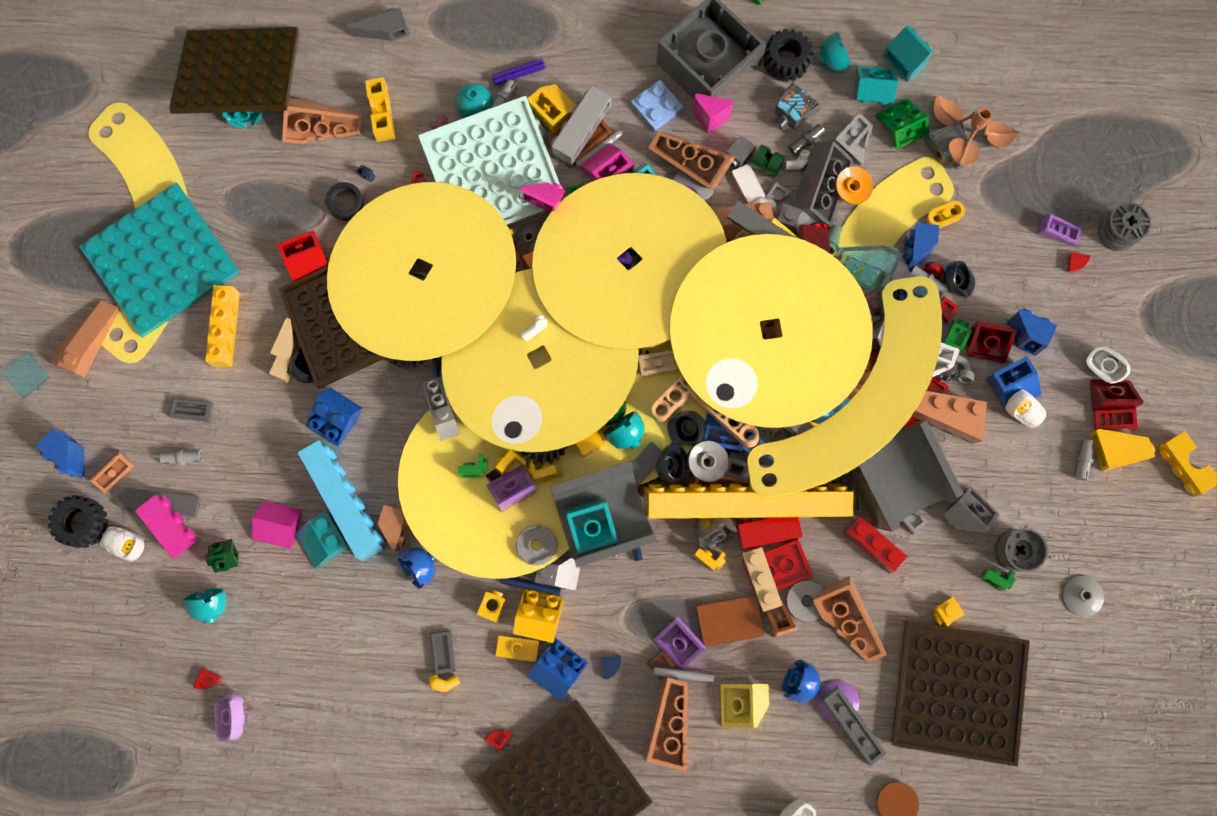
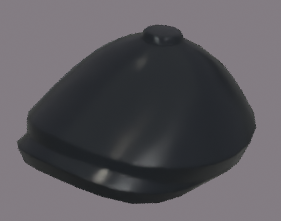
[943,261,975,298]
[289,348,314,383]
[667,410,707,446]
[656,443,687,483]

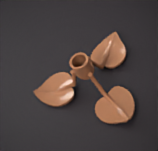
[933,95,1019,166]

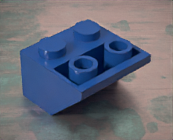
[902,222,939,271]
[1007,309,1057,356]
[987,356,1042,413]
[306,387,362,447]
[702,409,745,451]
[36,428,84,478]
[528,638,589,701]

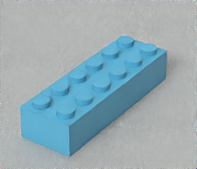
[298,440,385,561]

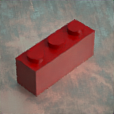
[843,516,908,573]
[736,517,803,551]

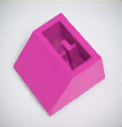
[580,144,634,181]

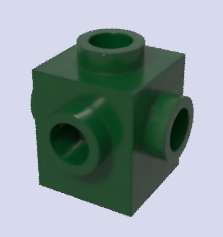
[205,539,239,573]

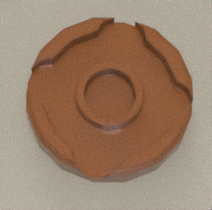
[876,782,919,816]

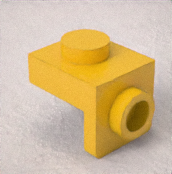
[495,450,528,476]

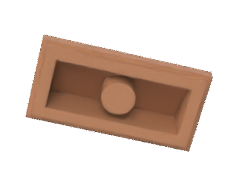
[89,450,134,494]

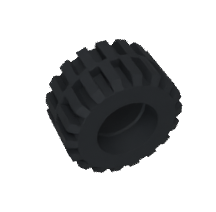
[763,29,813,82]
[48,495,108,548]

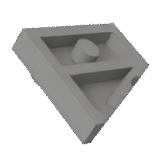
[834,113,873,166]

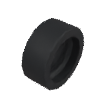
[326,182,364,221]

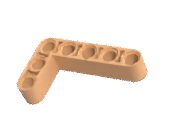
[652,375,759,447]

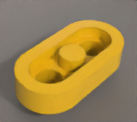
[927,201,965,228]

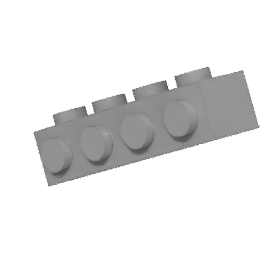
[551,86,611,165]

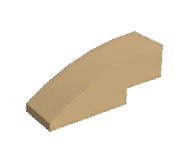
[269,318,297,383]

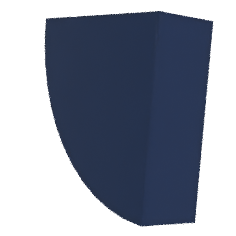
[356,165,375,182]
[601,655,621,680]

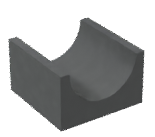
[656,0,766,100]
[849,420,964,532]
[550,461,657,568]

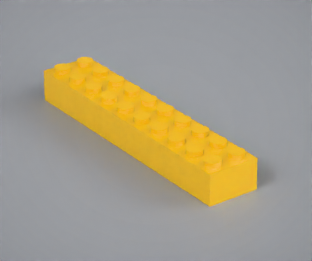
[643,483,853,518]

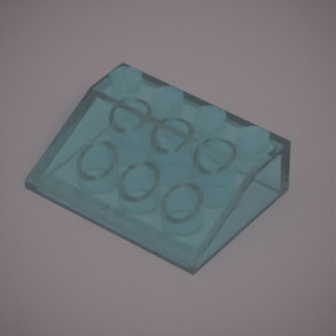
[833,245,903,298]

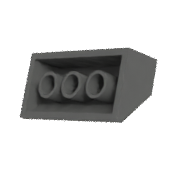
[793,141,854,228]

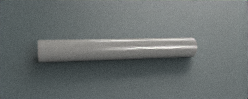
[575,129,623,169]
[652,667,715,682]

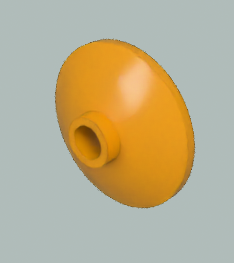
[836,167,873,204]

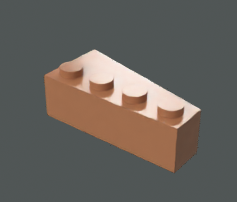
[648,131,736,190]
[911,391,987,444]
[643,677,688,772]

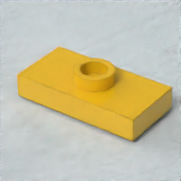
[496,636,539,662]

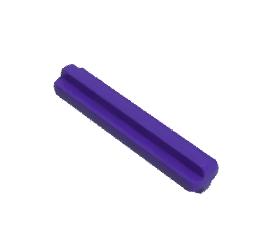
[492,58,545,85]

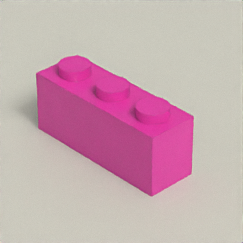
[135,494,198,559]

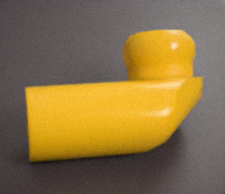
[428,674,460,692]

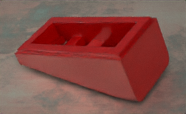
[1094,408,1138,430]

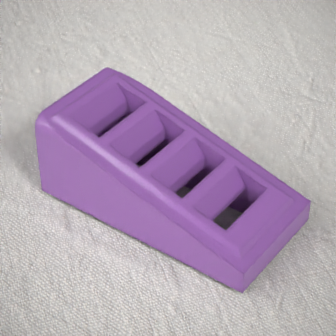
[1037,213,1082,246]

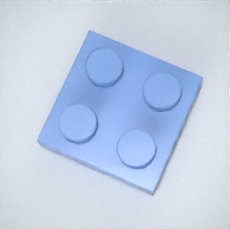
[631,80,684,131]

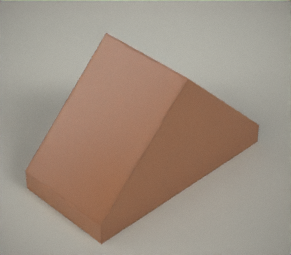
[765,600,797,637]

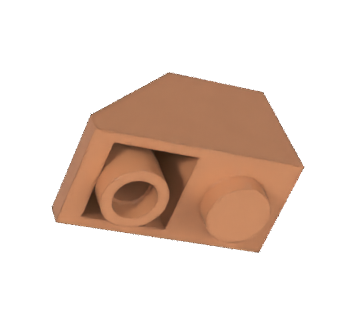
[378,505,409,552]

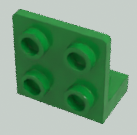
[876,99,930,150]

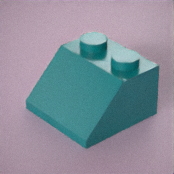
[855,66,898,105]
[565,498,618,554]
[296,511,350,568]

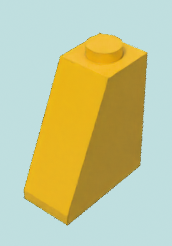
[1089,429,1155,471]

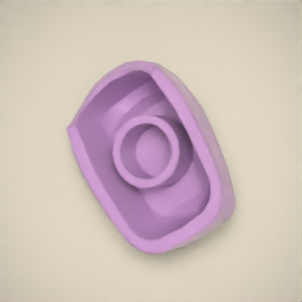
[214,694,245,741]

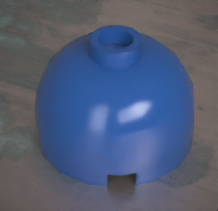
[397,547,436,589]
[782,659,821,703]

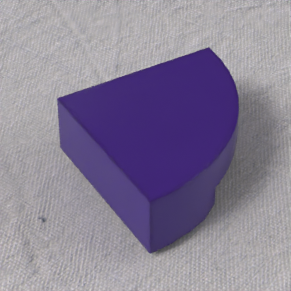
[617,250,632,267]

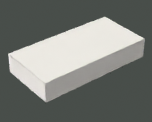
[731,164,765,204]

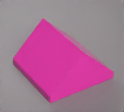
[693,94,733,134]
[252,501,303,549]

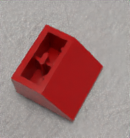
[277,230,329,282]

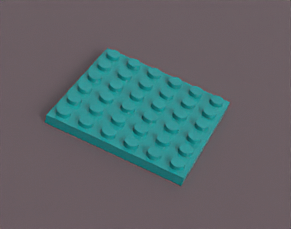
[79,182,240,338]

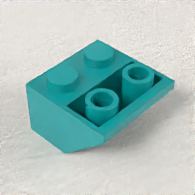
[883,25,933,82]

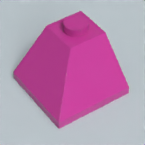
[519,182,565,213]

